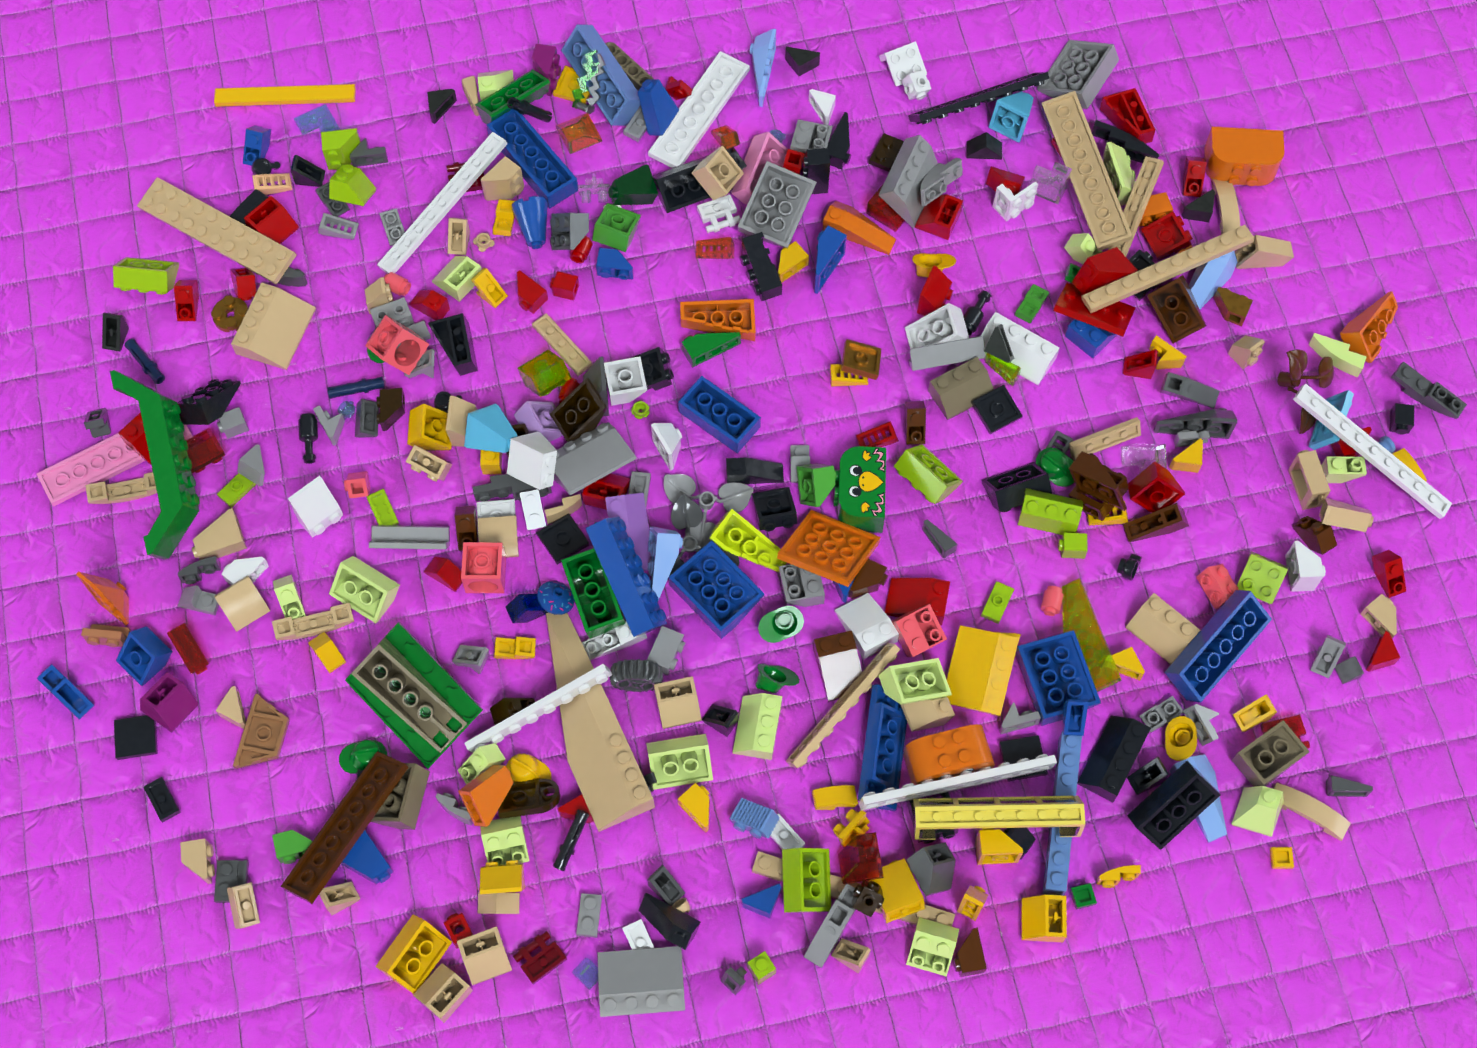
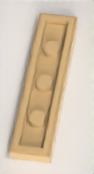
[532,313,592,376]
[1069,417,1141,461]

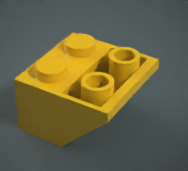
[1021,895,1067,943]

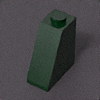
[608,165,658,205]

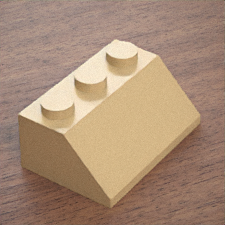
[1126,593,1200,664]

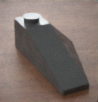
[1154,408,1237,439]

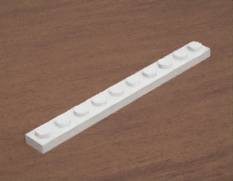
[377,132,507,274]
[1293,383,1452,519]
[859,754,1057,811]

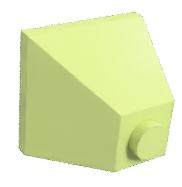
[478,69,514,101]
[1232,786,1284,837]

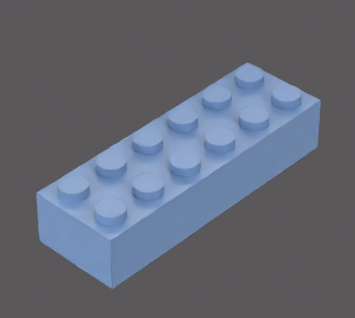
[561,24,641,126]

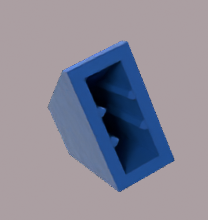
[638,79,679,136]
[341,830,393,884]

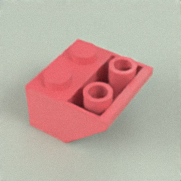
[892,604,947,657]

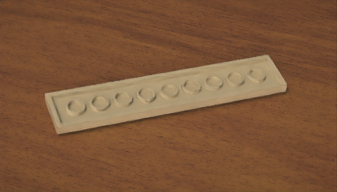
[1041,91,1133,251]
[137,177,297,285]

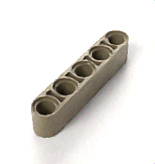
[605,42,654,91]

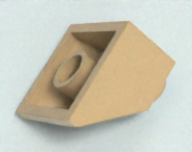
[901,697,955,732]

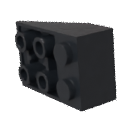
[177,379,241,425]

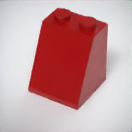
[1072,247,1138,295]

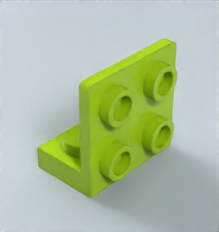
[1237,551,1288,604]

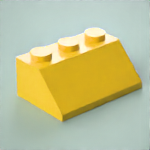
[375,914,452,994]

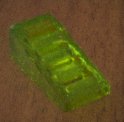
[985,353,1021,386]

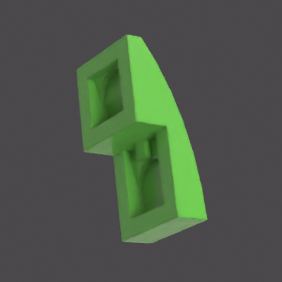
[1014,284,1050,324]

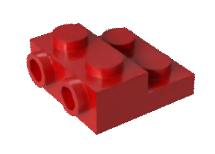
[1141,211,1193,260]

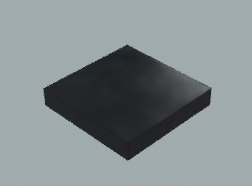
[971,385,1023,434]
[536,513,589,565]
[114,715,158,760]
[999,735,1048,782]

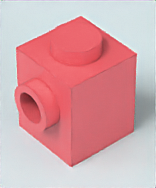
[344,471,370,498]

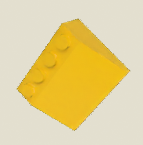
[947,625,1019,717]

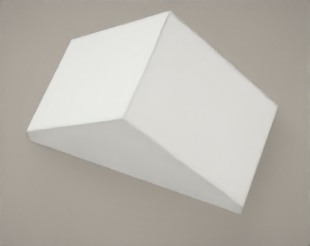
[809,89,836,125]

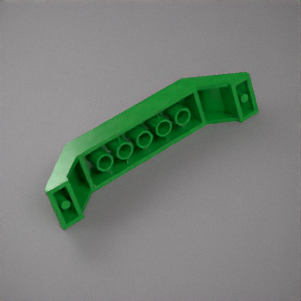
[110,370,200,560]

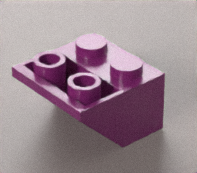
[532,44,561,96]
[140,672,198,733]

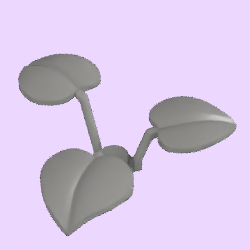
[664,474,753,552]

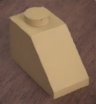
[1360,594,1397,639]

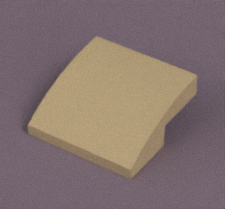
[478,515,519,558]
[214,576,270,632]

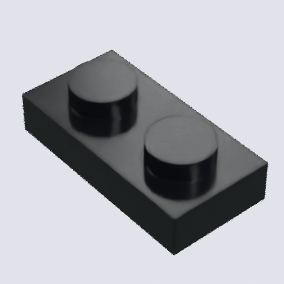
[144,777,181,823]

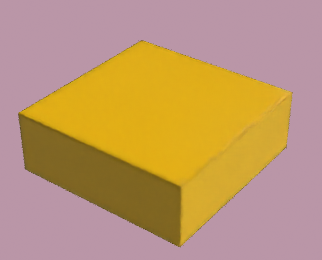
[1270,847,1294,869]

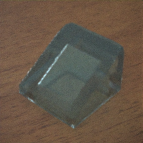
[572,958,598,990]

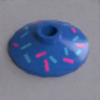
[537,581,575,615]

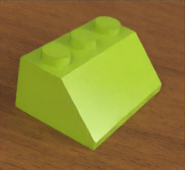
[113,257,179,294]
[893,444,963,504]
[1018,488,1083,535]
[782,848,831,913]

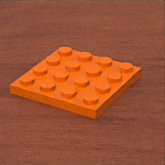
[777,510,881,587]

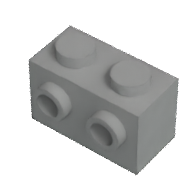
[370,297,414,328]
[647,626,686,675]

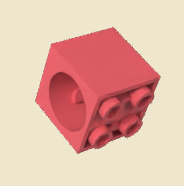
[365,315,429,375]
[461,542,506,593]

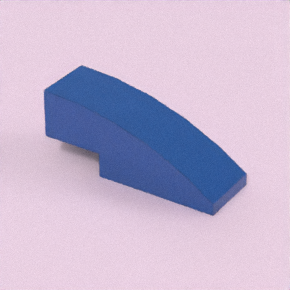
[37,664,94,720]

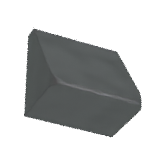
[1334,656,1364,684]

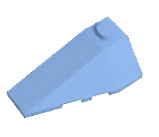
[750,29,776,107]
[1189,251,1237,309]
[647,526,683,600]
[1169,754,1227,843]

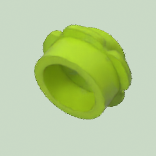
[631,401,650,419]

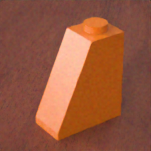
[458,765,513,827]

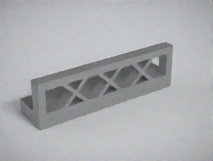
[369,525,450,549]

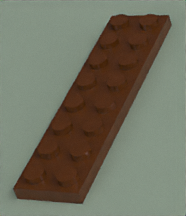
[281,751,409,904]

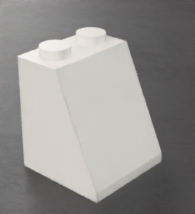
[507,431,557,490]

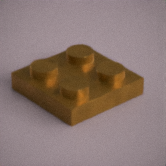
[841,339,881,380]

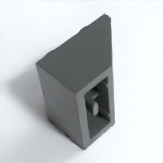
[550,213,589,250]
[906,842,956,896]

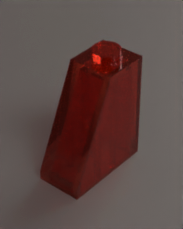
[167,623,209,675]

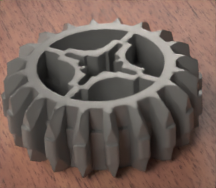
[610,659,663,692]

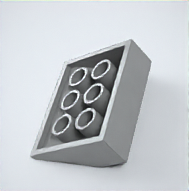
[1037,40,1119,109]
[879,135,938,228]
[738,161,817,249]
[554,422,637,495]
[597,946,685,1017]

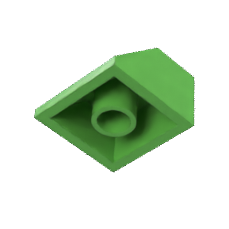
[592,203,641,252]
[797,463,836,507]

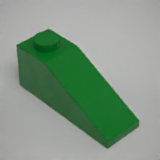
[682,332,741,368]

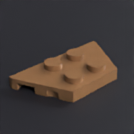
[233,694,290,769]

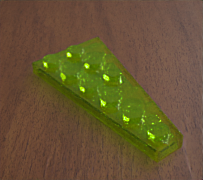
[1062,578,1122,692]

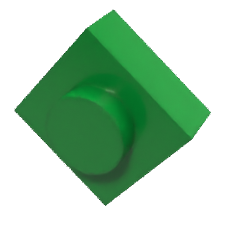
[1065,263,1081,283]
[1070,883,1097,910]

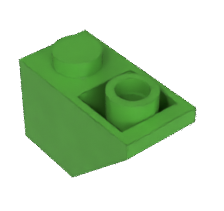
[272,830,313,864]

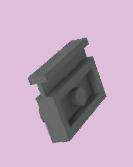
[214,860,249,903]

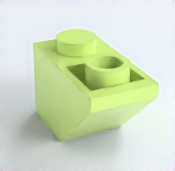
[1064,233,1102,264]
[1321,456,1367,483]
[273,575,306,619]
[458,743,506,785]

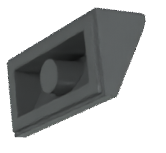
[355,399,379,438]

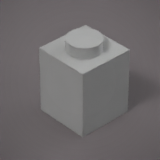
[217,407,249,438]

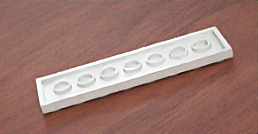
[648,51,750,168]

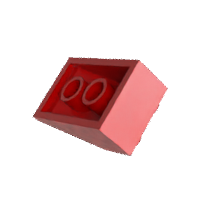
[885,578,950,626]

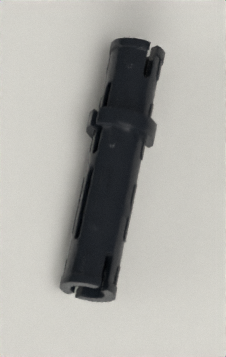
[507,97,552,123]
[553,809,590,871]

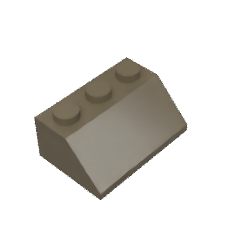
[928,357,994,420]
[371,763,430,830]

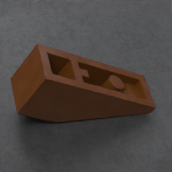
[1123,503,1189,542]

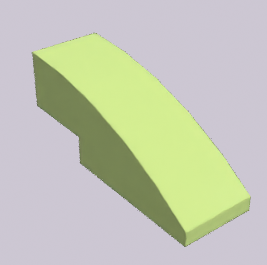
[1309,333,1367,377]

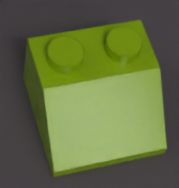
[321,128,361,170]
[329,164,376,206]

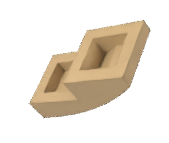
[545,494,582,524]

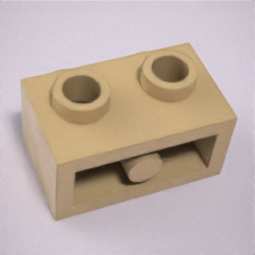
[405,445,453,482]

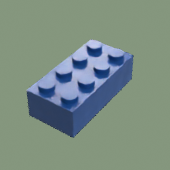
[678,376,761,454]

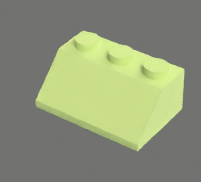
[1102,142,1136,206]
[329,556,400,623]
[878,658,952,705]
[733,693,782,760]
[646,734,713,790]

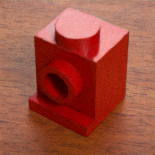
[443,913,473,949]

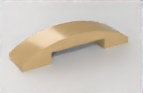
[1211,179,1240,235]
[85,472,157,504]
[272,603,354,640]
[1273,783,1351,841]

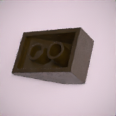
[550,378,608,442]

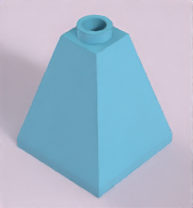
[988,91,1034,143]
[464,404,518,453]

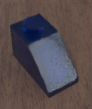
[506,594,548,623]

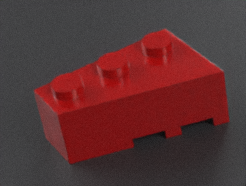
[1100,88,1155,144]

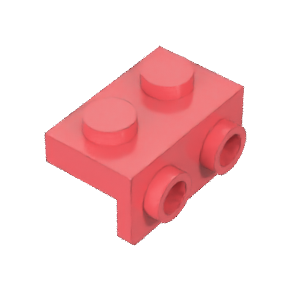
[1197,564,1239,609]

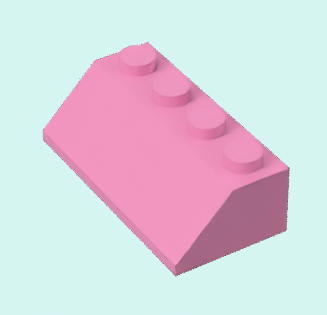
[732,132,788,204]

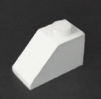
[222,557,269,585]

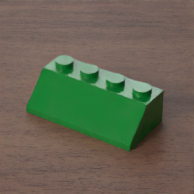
[475,69,550,125]

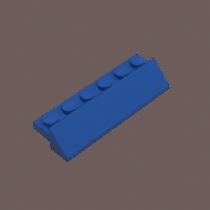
[858,684,907,811]

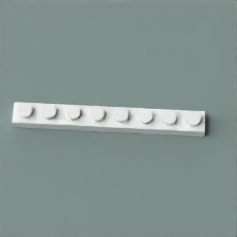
[465,664,612,753]

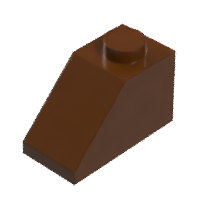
[849,559,888,599]
[953,927,987,977]

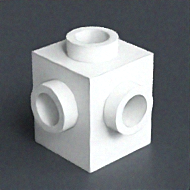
[902,70,931,100]

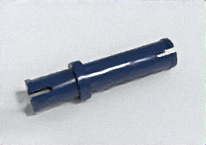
[125,339,165,384]
[327,376,385,399]

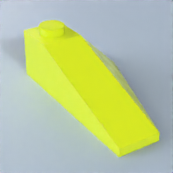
[709,509,787,572]

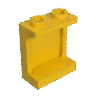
[867,858,925,924]

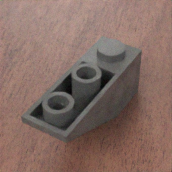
[1160,372,1220,409]

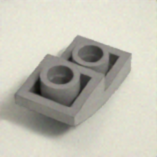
[379,208,405,246]
[1139,696,1184,733]
[436,793,473,826]

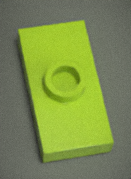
[217,473,256,508]
[366,489,399,525]
[981,581,1014,624]

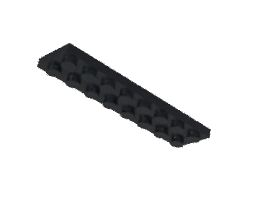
[908,72,1050,124]

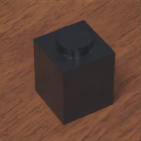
[1390,403,1414,434]

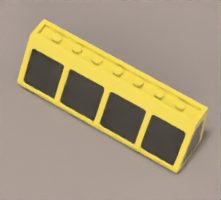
[913,796,1085,840]

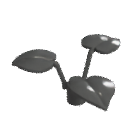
[667,494,740,581]

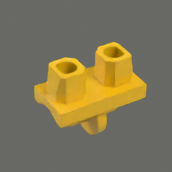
[833,809,870,849]

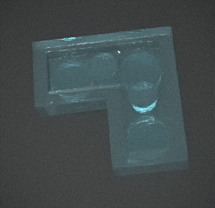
[294,104,340,135]

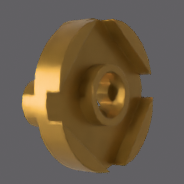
[211,295,248,332]

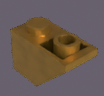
[1213,287,1253,327]

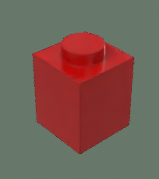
[550,271,579,300]

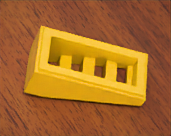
[830,364,868,387]
[1088,501,1129,526]

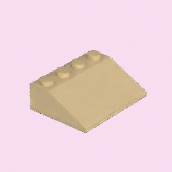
[231,283,316,370]

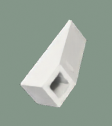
[582,621,647,660]

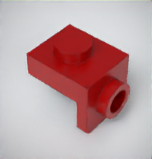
[665,76,693,100]

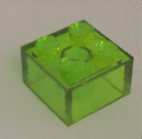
[517,350,571,397]

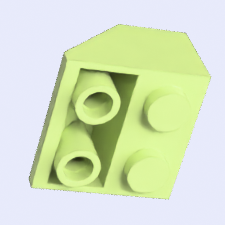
[432,256,482,302]
[480,816,530,865]
[906,917,959,977]

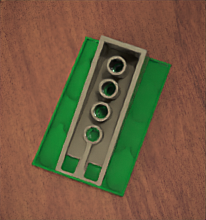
[345,622,483,769]

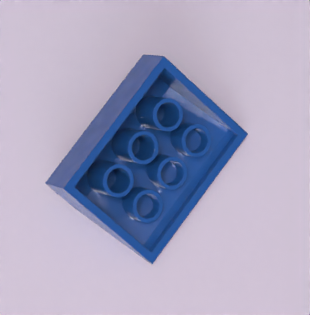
[668,540,764,639]
[1015,630,1101,726]

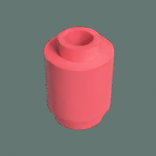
[384,272,411,296]
[1041,586,1064,616]

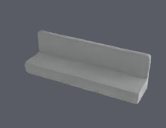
[909,336,986,371]

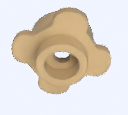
[473,233,495,252]

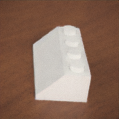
[981,312,1060,385]

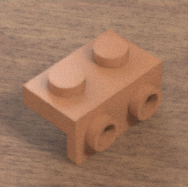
[81,624,130,647]

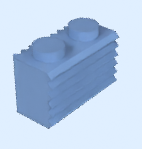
[729,798,780,839]

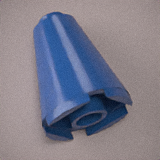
[512,196,548,249]

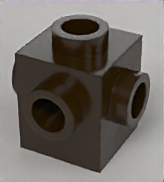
[852,880,884,917]

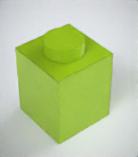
[1058,533,1088,559]
[747,951,776,985]

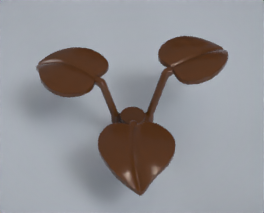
[1277,349,1334,434]

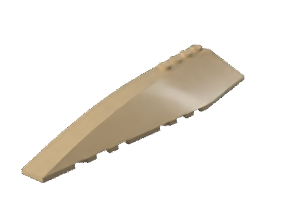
[546,612,655,832]

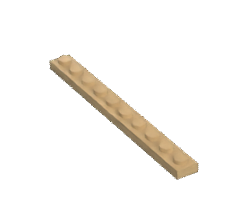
[1082,225,1254,313]
[752,851,955,927]

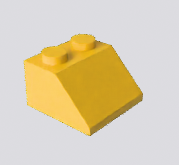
[407,403,452,450]
[975,828,1023,865]
[480,860,525,894]

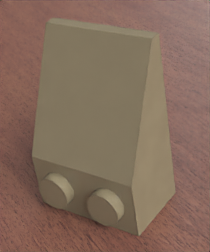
[1232,720,1310,787]

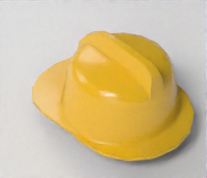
[912,253,956,278]
[1165,716,1197,761]
[506,753,551,782]

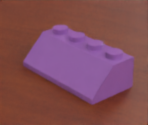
[605,493,651,571]

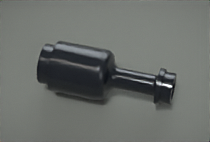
[963,291,991,335]
[298,413,318,464]

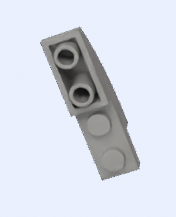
[920,158,963,206]
[804,884,856,968]

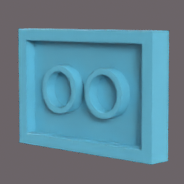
[1308,390,1354,450]

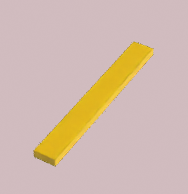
[214,84,356,107]

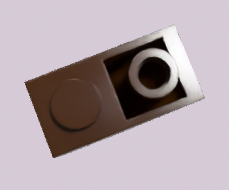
[905,401,926,445]
[455,505,478,551]
[1292,516,1337,555]

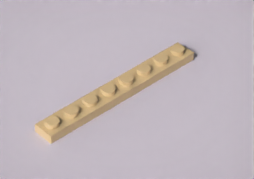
[786,643,900,768]

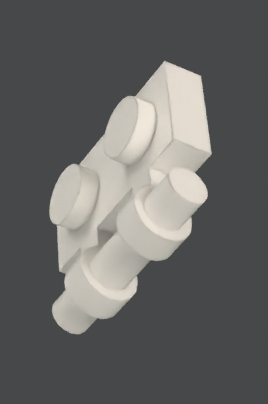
[697,195,741,233]

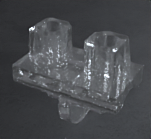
[578,173,610,203]

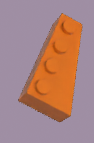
[680,299,756,341]

